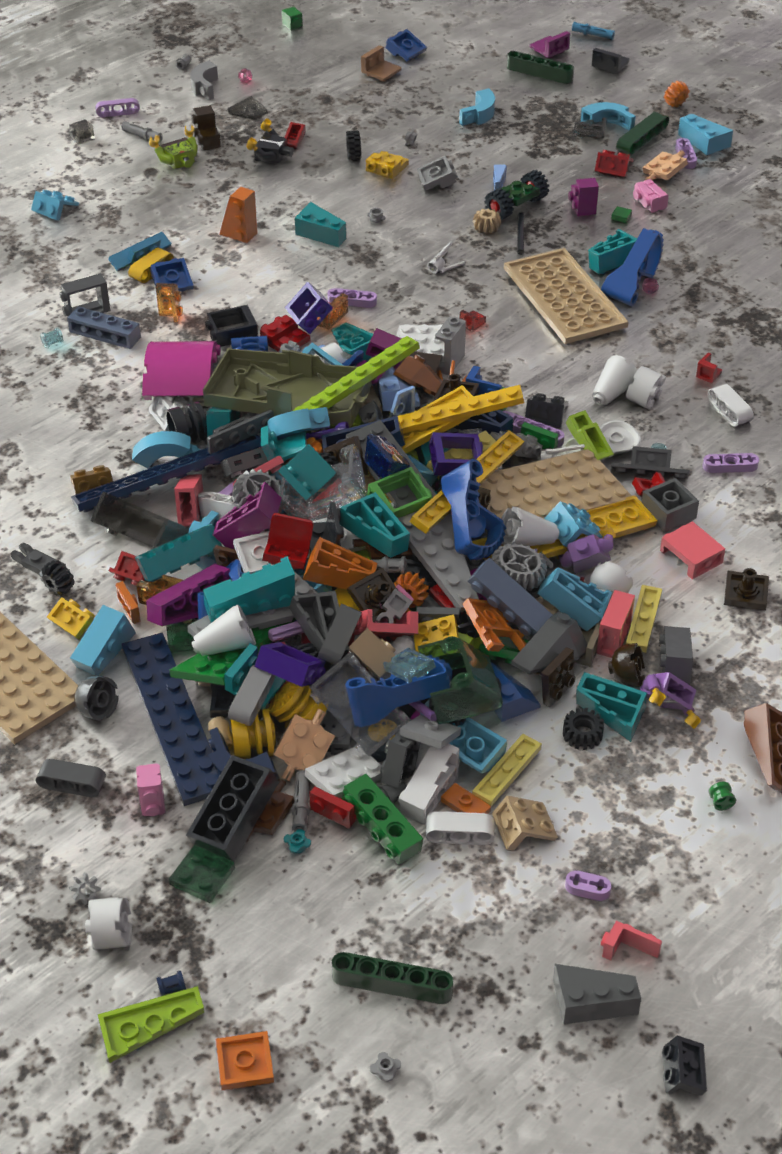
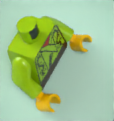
[149,125,198,169]

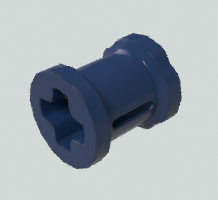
[156,970,186,996]

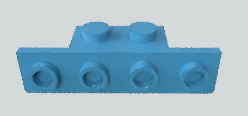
[108,232,172,271]

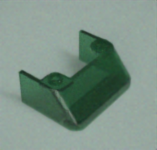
[418,636,503,725]

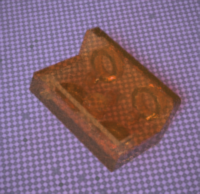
[156,283,183,322]

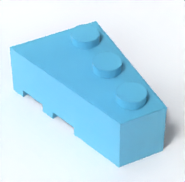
[678,114,733,155]

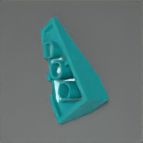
[331,322,373,361]

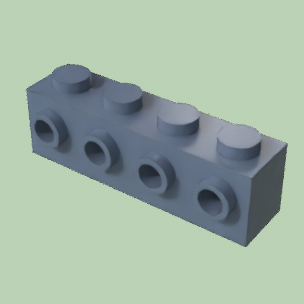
[67,306,141,349]
[467,558,553,638]

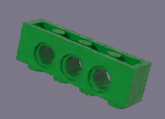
[342,773,423,865]

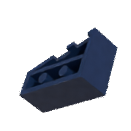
[452,410,513,434]

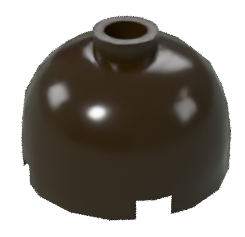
[608,643,645,687]

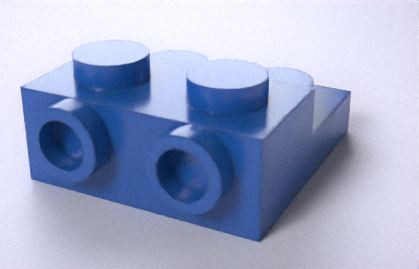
[385,29,427,62]
[151,258,194,296]

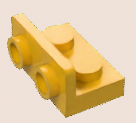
[47,597,95,640]

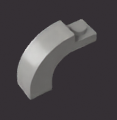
[190,60,218,100]

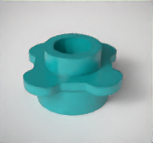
[284,829,311,854]

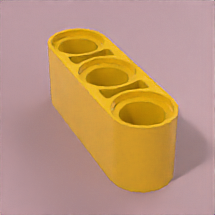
[128,247,174,283]

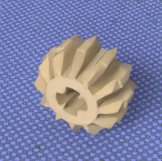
[473,208,501,234]

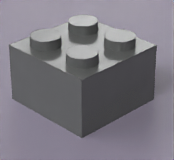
[642,478,699,532]

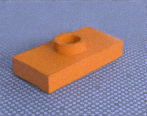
[115,581,141,624]
[440,783,491,814]

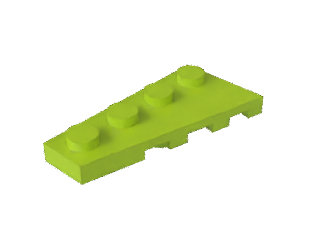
[97,986,205,1064]

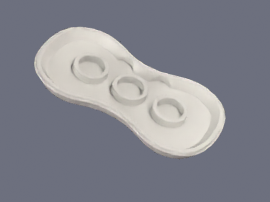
[562,420,641,462]

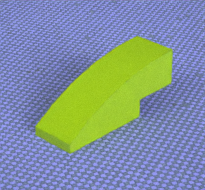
[565,410,614,460]

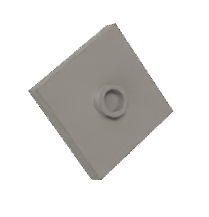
[399,715,461,749]

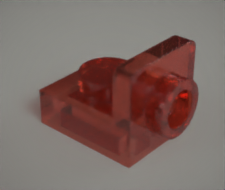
[459,310,486,332]

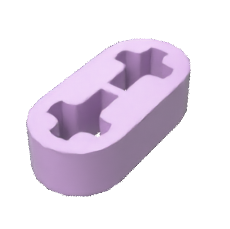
[565,871,611,901]

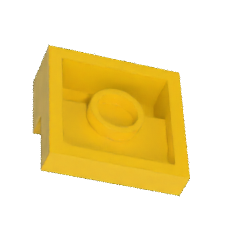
[366,151,409,179]

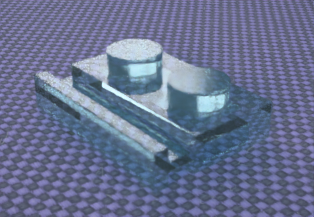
[383,648,436,683]

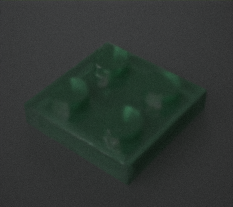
[168,845,235,903]

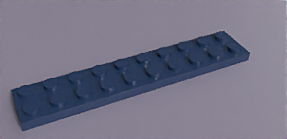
[71,434,261,512]
[122,632,221,806]

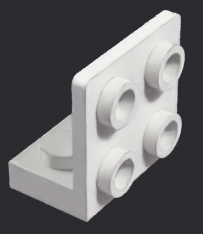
[148,396,193,431]

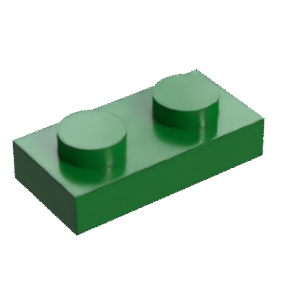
[521,422,558,450]

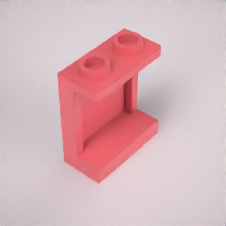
[660,521,725,580]
[354,609,418,637]

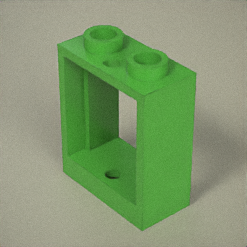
[367,467,433,518]

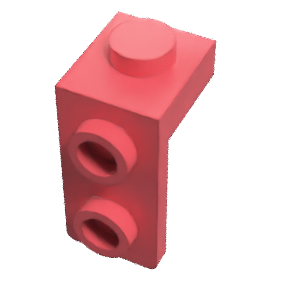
[601,921,662,960]

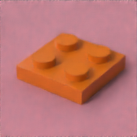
[216,1031,274,1091]

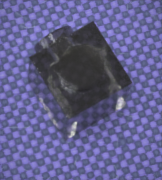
[69,119,95,145]

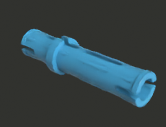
[572,22,615,40]

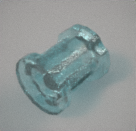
[40,327,64,348]

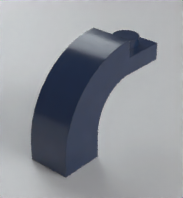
[208,727,279,779]

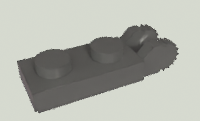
[10,543,66,575]

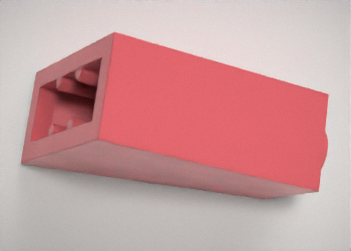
[174,474,203,527]

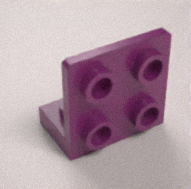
[529,31,570,58]

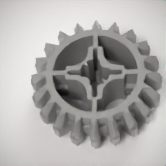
[232,469,287,513]
[491,542,547,591]

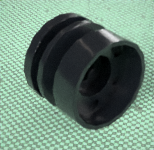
[166,402,208,443]

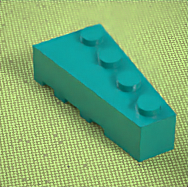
[203,556,295,623]

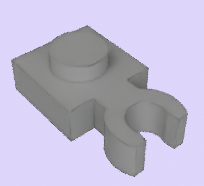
[376,589,413,624]

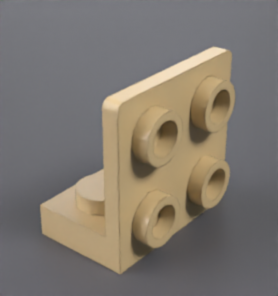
[492,796,558,851]

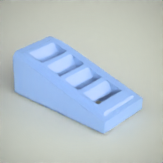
[493,165,507,190]

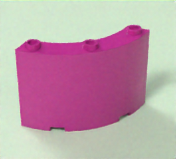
[142,341,221,400]

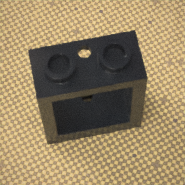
[205,305,258,347]

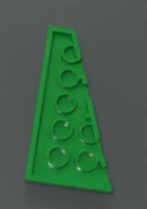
[169,618,296,685]

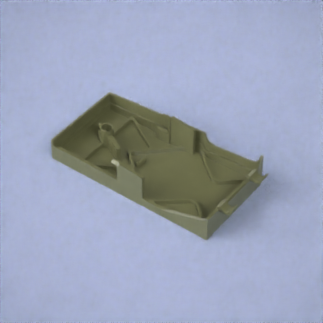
[203,348,377,427]

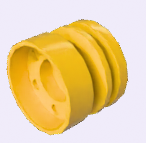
[268,682,328,729]
[230,709,276,759]

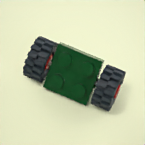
[484,170,550,220]

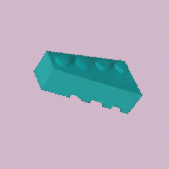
[135,524,223,582]

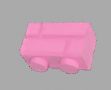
[633,179,669,213]
[136,764,165,816]

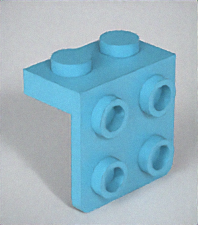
[31,189,79,220]
[544,501,602,547]

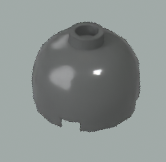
[75,676,119,721]

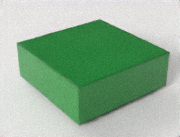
[611,206,632,223]

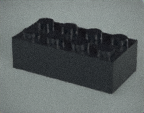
[186,755,279,862]

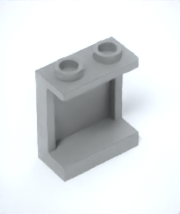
[435,316,466,375]

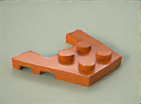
[463,598,527,652]

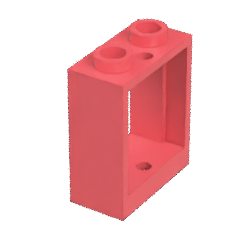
[596,590,635,658]

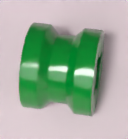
[708,781,736,811]

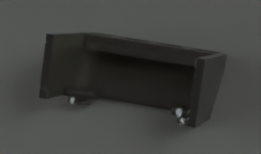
[90,491,189,549]

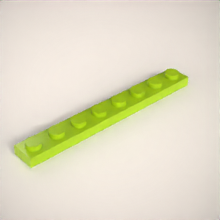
[293,336,420,411]

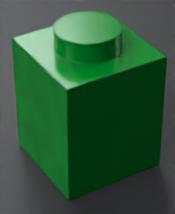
[282,6,303,30]

